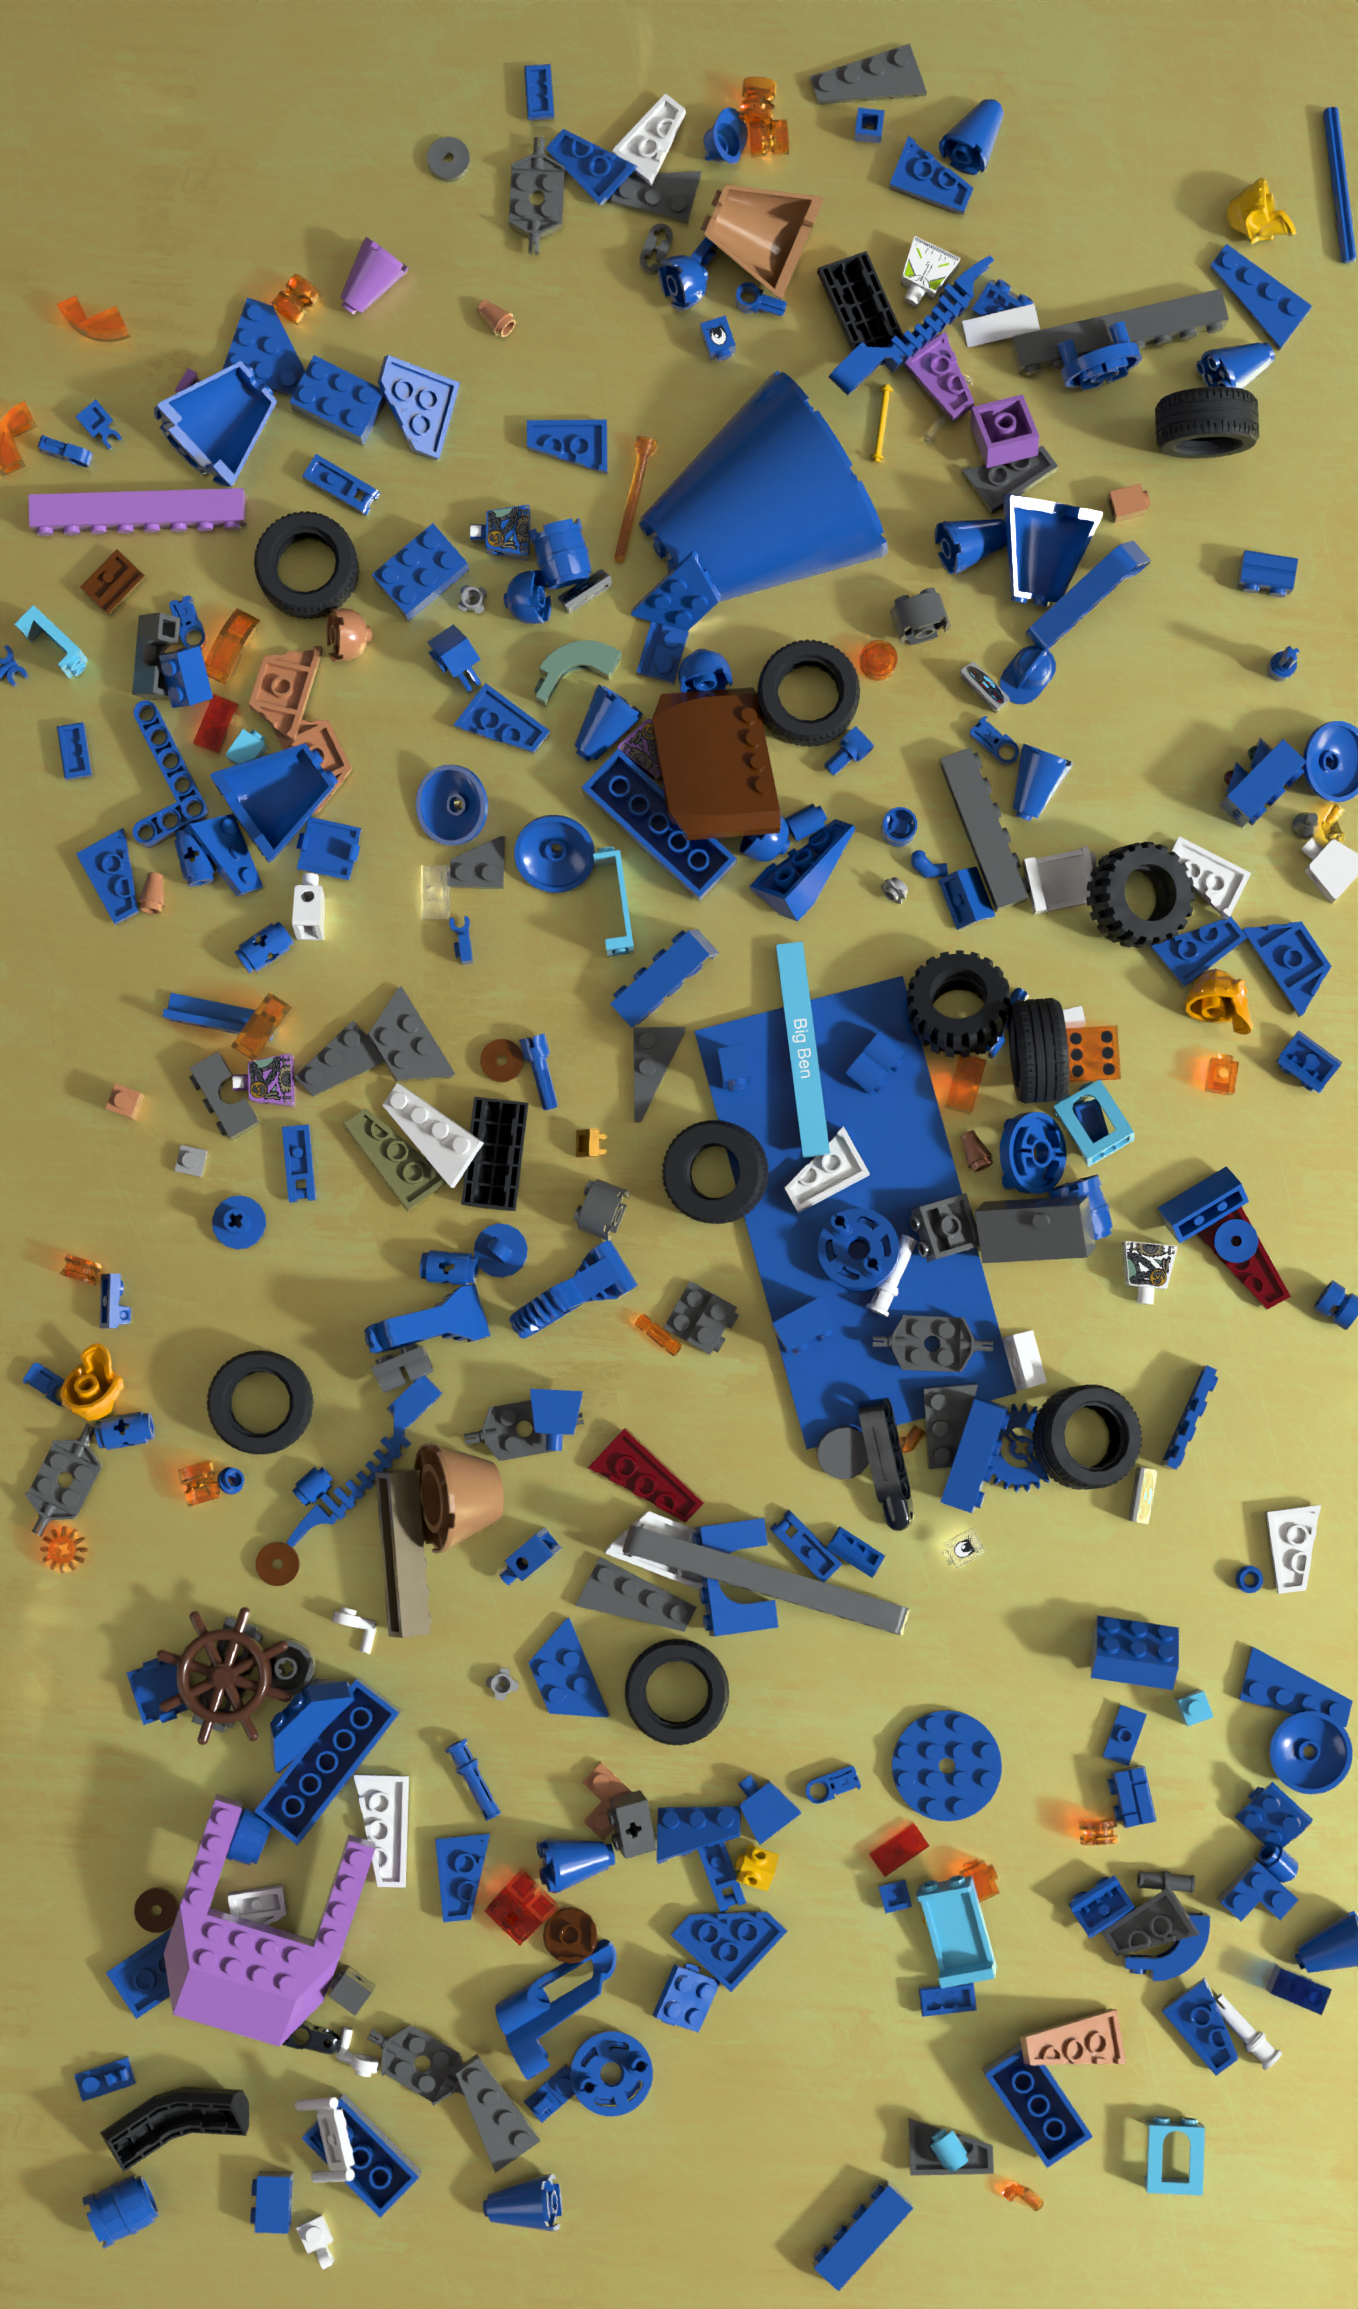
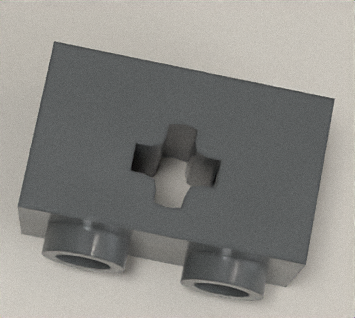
[607,1790,657,1859]
[328,1966,376,2016]

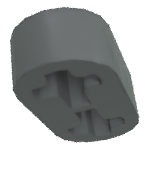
[639,223,673,275]

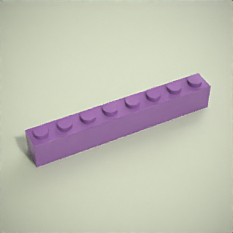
[29,488,247,536]

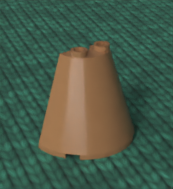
[701,185,824,299]

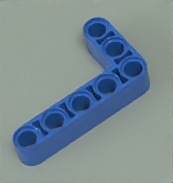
[1025,540,1151,651]
[132,700,208,848]

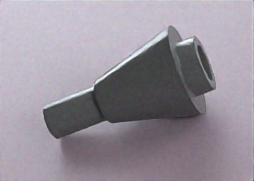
[1292,812,1319,839]

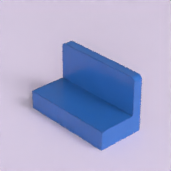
[938,867,995,930]

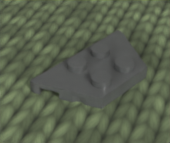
[367,986,455,1082]

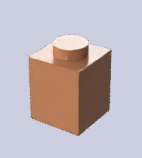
[1107,483,1150,523]
[105,1083,145,1121]

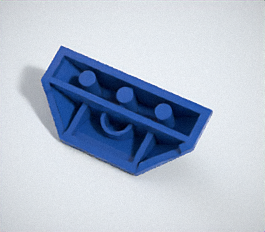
[270,1679,354,1773]

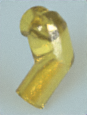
[1321,803,1345,843]

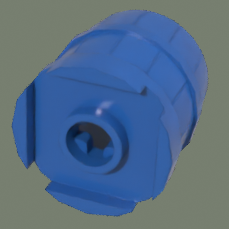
[529,518,591,589]
[1048,1174,1113,1240]
[197,1807,272,1865]
[82,2175,159,2249]

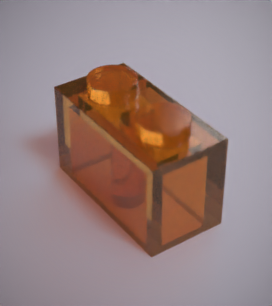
[944,1054,987,1115]

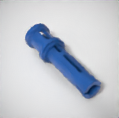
[444,1738,501,1821]

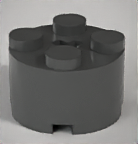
[890,587,951,645]
[573,1179,629,1241]
[269,1639,316,1695]

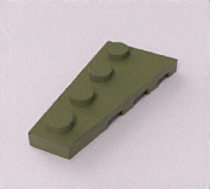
[343,1108,447,1212]

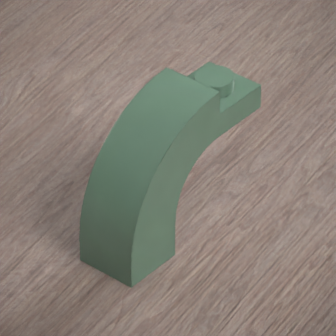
[534,640,622,706]

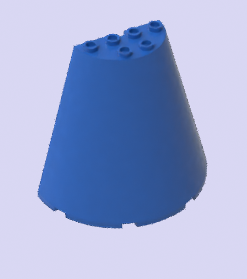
[639,371,888,602]

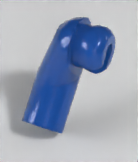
[911,850,948,878]

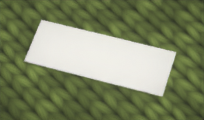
[962,304,1040,347]

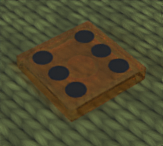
[1066,1025,1121,1083]

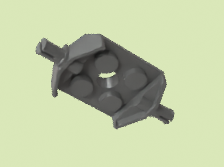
[508,137,565,255]
[872,1315,993,1372]
[464,1400,584,1461]
[25,1423,103,1536]
[367,2024,464,2105]

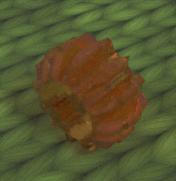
[40,1526,88,1573]

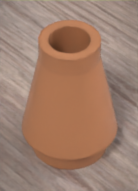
[476,299,516,337]
[138,873,165,914]
[960,1130,993,1172]

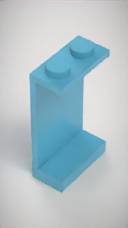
[593,847,634,957]

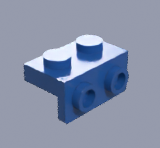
[1276,1030,1342,1093]
[1068,1875,1136,1939]

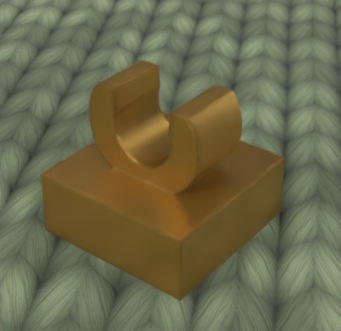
[576,1129,607,1158]

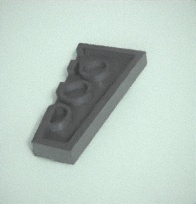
[809,44,927,105]
[455,2054,541,2173]

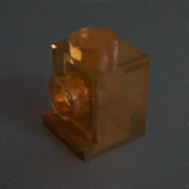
[1204,1054,1239,1096]

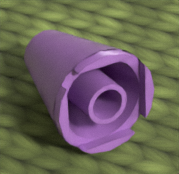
[340,236,409,314]

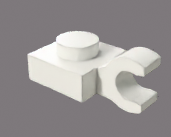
[296,2215,335,2269]

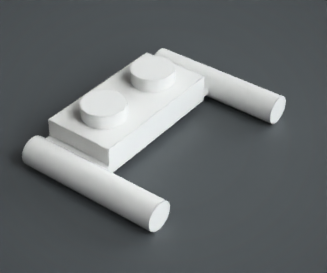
[295,2097,355,2183]

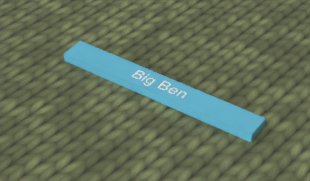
[776,941,830,1158]

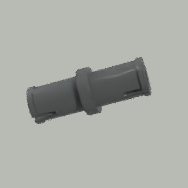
[1137,1870,1195,1893]

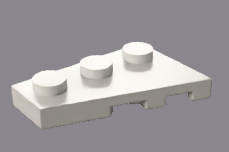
[612,93,686,186]
[785,1126,870,1213]

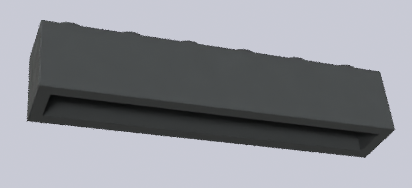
[939,747,1030,912]

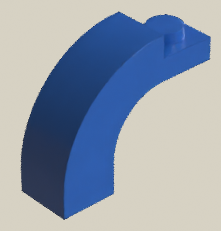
[1122,1912,1210,1981]

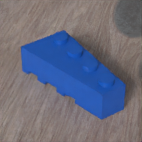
[610,929,719,1028]

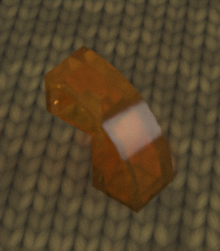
[57,295,131,342]
[0,401,38,477]
[205,608,261,685]
[231,992,292,1062]

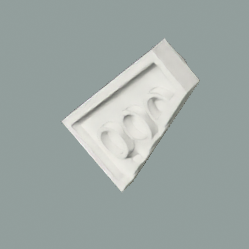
[383,1083,483,1188]
[354,1774,409,1888]

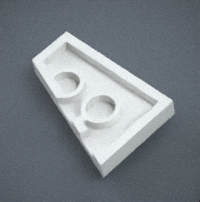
[1171,836,1251,921]
[1266,1505,1321,1594]

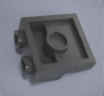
[909,1193,980,1263]
[663,1281,739,1355]

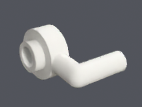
[331,1607,377,1654]
[336,2027,380,2077]

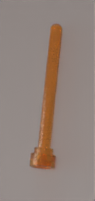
[614,436,658,564]

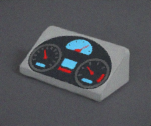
[558,569,612,614]
[960,662,1010,713]
[1128,1467,1157,1524]

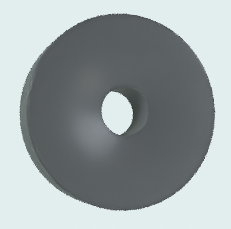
[427,137,470,182]

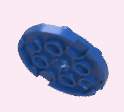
[892,1710,1002,1821]

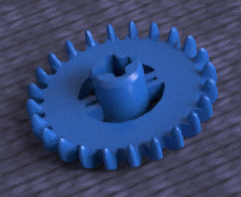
[990,1403,1050,1493]

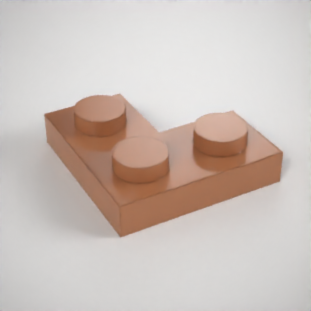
[582,1762,633,1841]

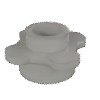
[458,585,487,614]
[881,877,908,904]
[486,1668,519,1701]

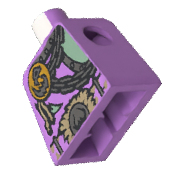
[617,719,661,783]
[233,1054,295,1108]

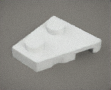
[228,1885,287,1926]

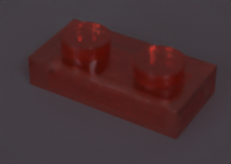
[193,694,239,755]
[869,1822,930,1877]

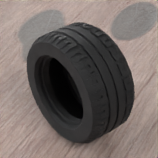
[1155,387,1259,458]
[254,511,359,619]
[757,639,860,747]
[1009,998,1069,1104]
[207,1350,314,1454]
[1032,1384,1142,1490]
[625,1639,729,1745]

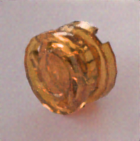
[859,640,898,681]
[60,1254,103,1286]
[1079,1819,1118,1845]

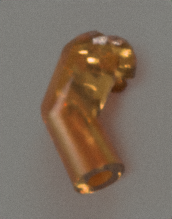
[899,1425,926,1453]
[1002,2182,1044,2211]

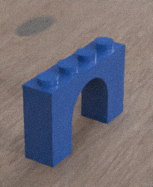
[692,1518,778,1637]

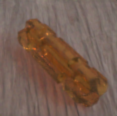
[635,1314,682,1356]

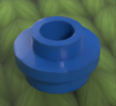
[217,1467,244,1495]
[1235,1566,1263,1593]

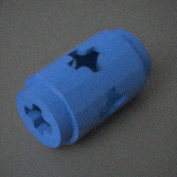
[174,829,215,887]
[234,922,294,974]
[420,1250,479,1286]
[95,1411,155,1450]

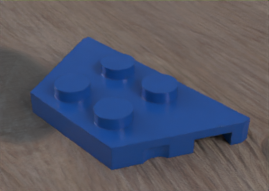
[631,550,721,631]
[1243,921,1331,1017]
[528,1618,610,1718]

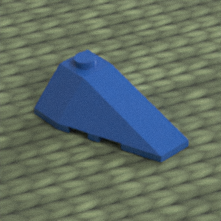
[749,819,855,922]

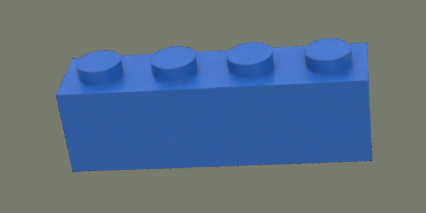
[941,1397,1011,1513]
[813,2180,913,2292]

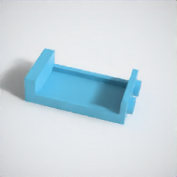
[916,1875,997,1988]

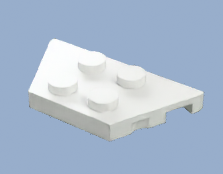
[604,1511,703,1589]

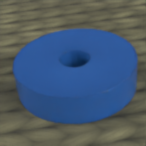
[1213,1219,1258,1263]

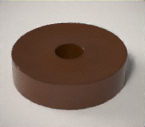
[480,1039,524,1083]
[256,1542,300,1586]
[134,1887,179,1933]

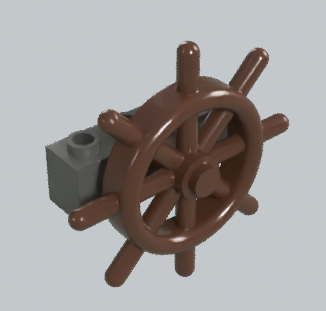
[156,1607,292,1745]

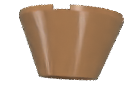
[414,1443,504,1553]

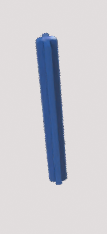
[1323,107,1357,263]

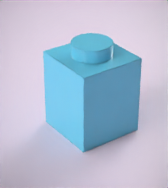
[225,729,268,765]
[1174,1689,1214,1726]

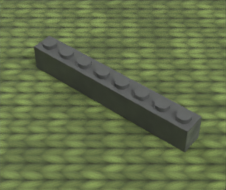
[1011,289,1229,375]

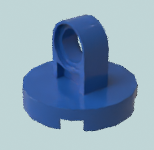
[474,1223,528,1278]

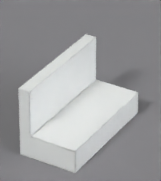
[1002,1330,1047,1391]

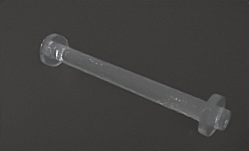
[923,375,973,443]

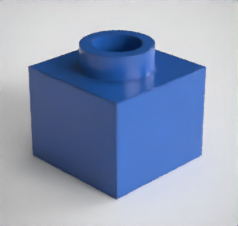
[854,107,885,143]

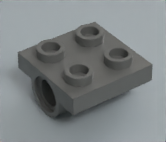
[371,1343,434,1393]

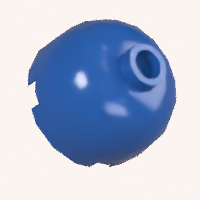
[658,255,708,311]
[504,570,551,624]
[678,649,733,693]
[740,815,790,862]

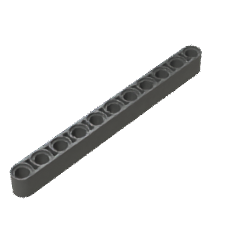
[622,1525,910,1636]

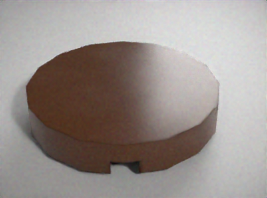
[543,1907,599,1964]

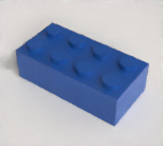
[982,2043,1093,2168]
[301,2093,422,2218]

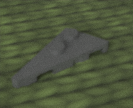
[633,1027,685,1123]

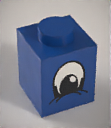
[700,315,736,361]

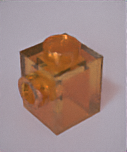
[959,1858,1000,1903]

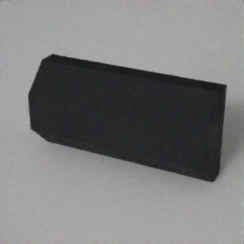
[817,251,903,351]
[461,1097,529,1211]

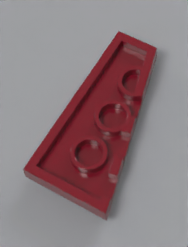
[1196,1206,1291,1310]
[588,1427,705,1523]

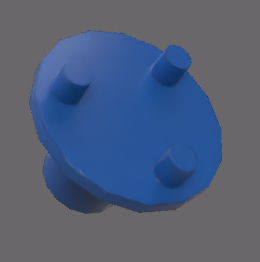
[212,1195,266,1250]

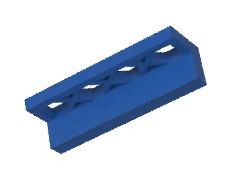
[162,993,277,1042]

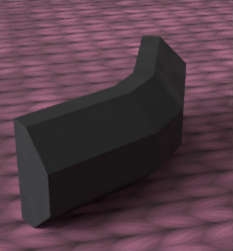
[100,2087,249,2172]

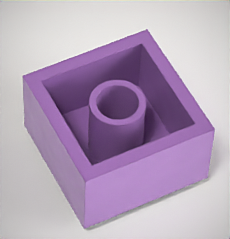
[970,394,1039,468]

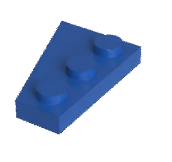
[889,136,973,215]
[527,419,607,474]
[185,813,263,897]
[76,828,139,925]
[1150,916,1248,988]
[656,1806,741,1864]
[435,1833,490,1922]
[1162,1977,1238,2076]

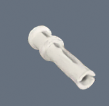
[866,1234,918,1317]
[1216,1993,1282,2070]

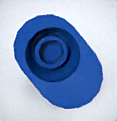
[703,107,748,164]
[1000,645,1056,704]

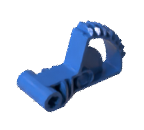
[509,1240,638,1338]
[364,1284,491,1354]

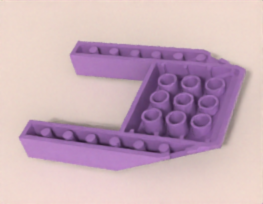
[164,1794,375,2046]

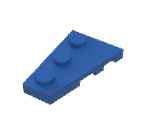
[545,129,638,206]
[453,683,550,754]

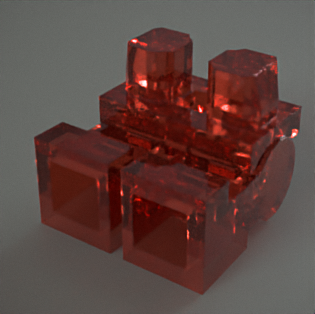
[484,1867,559,1946]

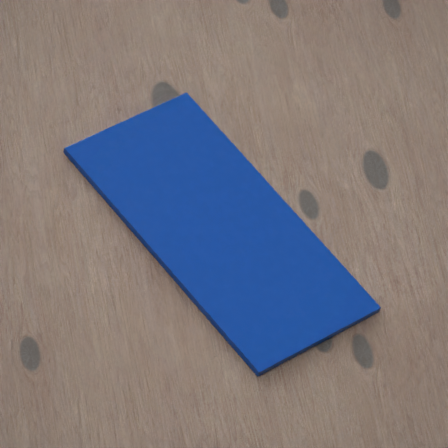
[694,976,1017,1450]

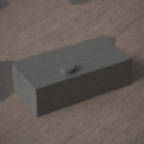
[974,1195,1096,1263]

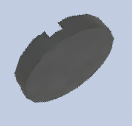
[817,1425,869,1479]

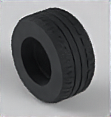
[662,1120,769,1224]

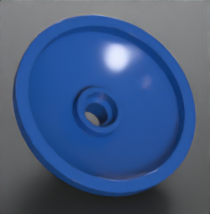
[1303,721,1358,802]
[416,764,488,846]
[514,815,595,893]
[1269,1711,1353,1794]

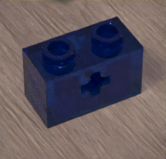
[1265,1963,1332,2015]

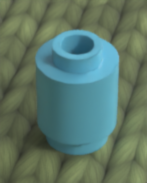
[930,2128,969,2173]

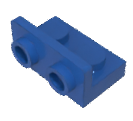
[972,279,1037,316]

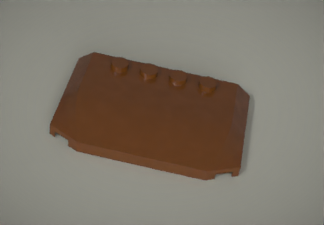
[651,687,781,840]

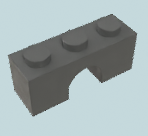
[132,612,180,700]
[189,1052,261,1140]

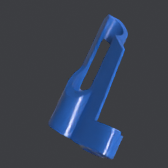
[495,1939,617,2080]

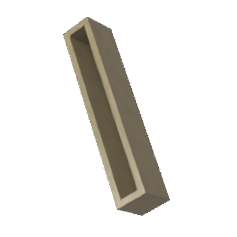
[375,1469,432,1638]

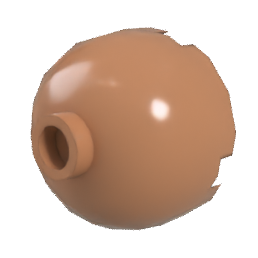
[326,608,372,662]

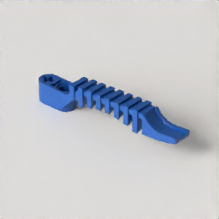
[829,256,994,396]
[286,1375,443,1547]

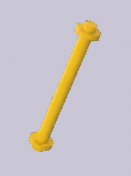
[870,384,893,463]

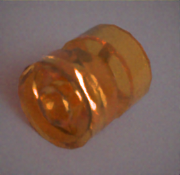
[739,77,777,125]
[749,119,789,157]
[271,273,321,325]
[178,1460,222,1507]

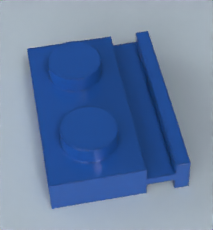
[636,621,689,685]

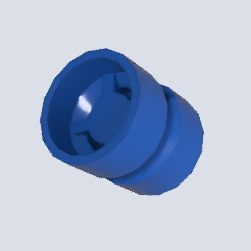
[881,807,917,847]
[1313,1280,1358,1330]

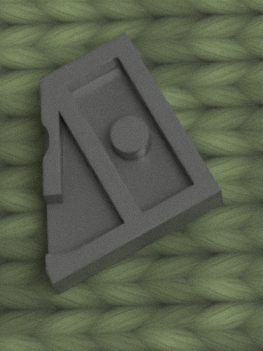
[449,836,505,889]

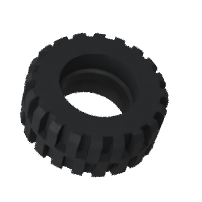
[1086,842,1195,948]
[907,950,1011,1058]

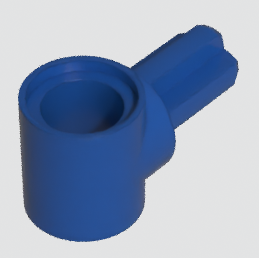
[736,282,787,317]
[824,726,875,776]

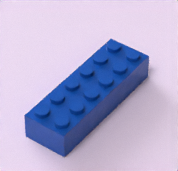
[581,748,737,902]
[254,1677,402,1846]

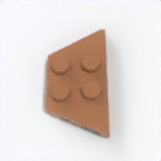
[249,646,323,742]
[272,720,352,815]

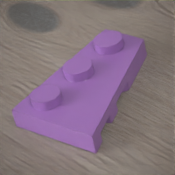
[903,331,974,422]

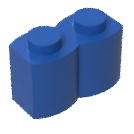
[845,1031,905,1095]

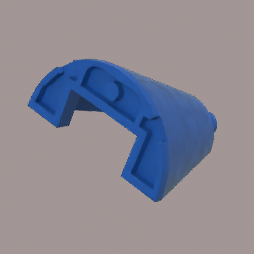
[154,361,277,487]
[1003,493,1103,607]
[210,743,338,863]

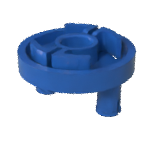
[1057,321,1142,391]
[1000,1112,1067,1194]
[817,1208,900,1291]
[569,2030,653,2117]

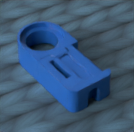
[37,435,93,467]
[169,595,207,650]
[969,716,1019,766]
[23,1363,65,1407]
[805,1765,861,1804]

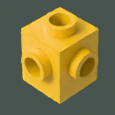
[734,1844,780,1892]

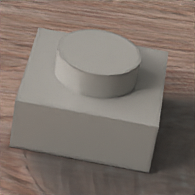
[175,1145,208,1177]

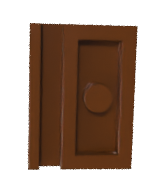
[80,549,146,615]

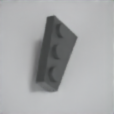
[294,1021,384,1097]
[923,1382,978,1469]

